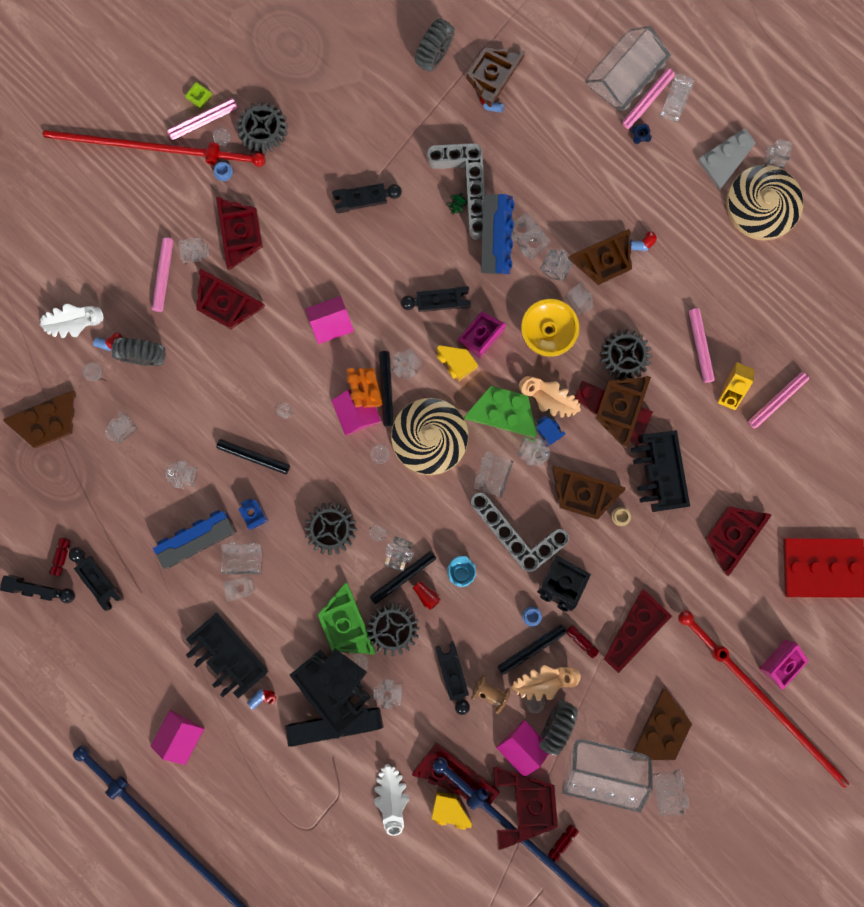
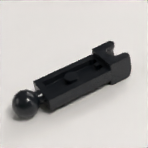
[332,183,402,213]
[400,286,471,312]
[69,547,124,611]
[0,575,75,604]
[435,642,470,715]

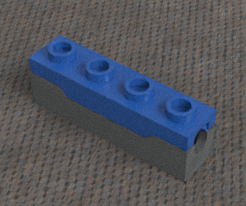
[481,194,515,274]
[153,510,237,569]

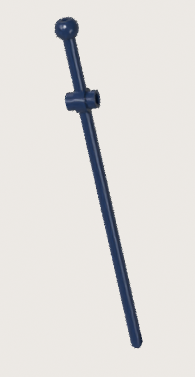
[73,745,246,907]
[432,757,604,907]

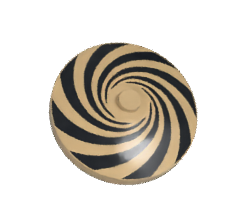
[726,165,804,240]
[391,398,468,475]

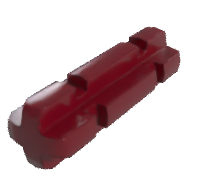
[49,538,71,576]
[566,625,599,658]
[548,824,579,862]

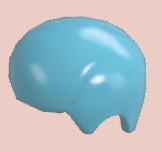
[447,556,476,587]

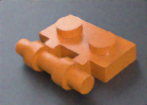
[346,368,383,408]

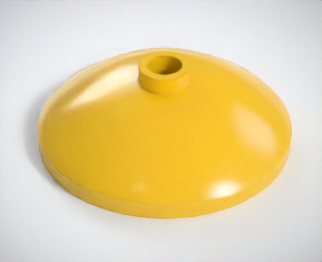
[521,299,579,357]

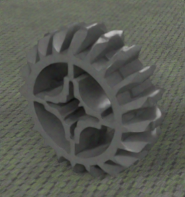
[415,18,454,72]
[236,101,288,154]
[599,329,652,380]
[111,338,166,366]
[304,502,357,555]
[366,602,420,656]
[539,700,578,756]

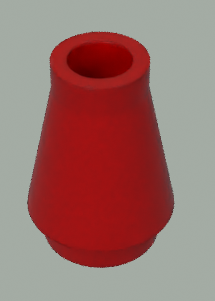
[413,581,441,610]

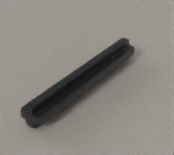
[379,351,394,427]
[216,439,290,475]
[370,551,436,604]
[498,625,567,675]

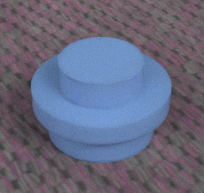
[214,162,233,181]
[522,607,542,626]

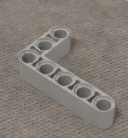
[427,143,485,240]
[470,493,569,572]

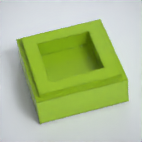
[185,82,212,109]

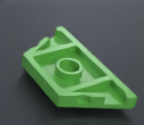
[464,386,537,438]
[318,583,376,655]

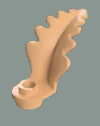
[519,376,581,418]
[511,665,581,701]

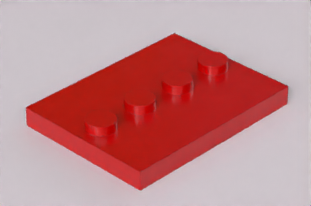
[783,538,864,598]

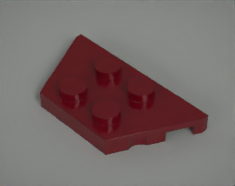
[216,197,263,270]
[196,268,265,330]
[705,507,772,576]

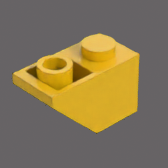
[436,345,478,381]
[718,362,755,410]
[432,791,472,830]

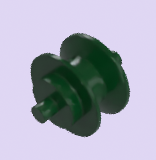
[446,193,467,215]

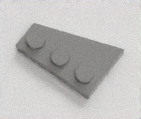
[698,128,756,191]

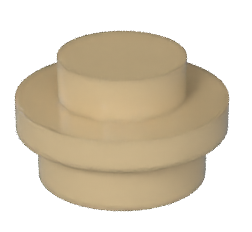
[611,507,631,526]

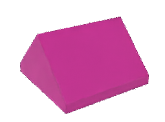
[305,296,354,345]
[458,312,506,359]
[331,389,381,436]
[759,640,808,690]
[150,710,205,765]
[496,720,549,777]

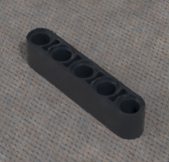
[284,707,384,747]

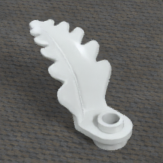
[40,304,104,338]
[374,764,409,836]

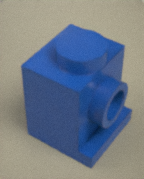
[535,415,566,447]
[238,498,269,530]

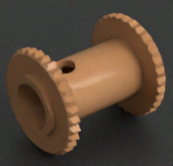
[471,675,510,714]

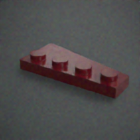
[574,381,653,447]
[604,589,672,673]
[412,742,500,805]

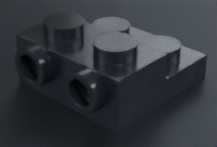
[537,555,591,612]

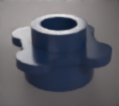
[631,124,652,144]

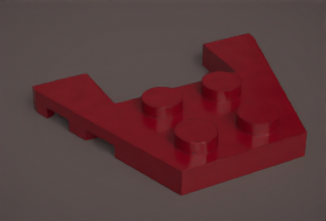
[493,767,558,850]

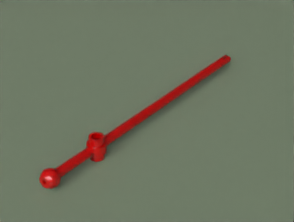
[42,130,266,167]
[678,610,849,788]

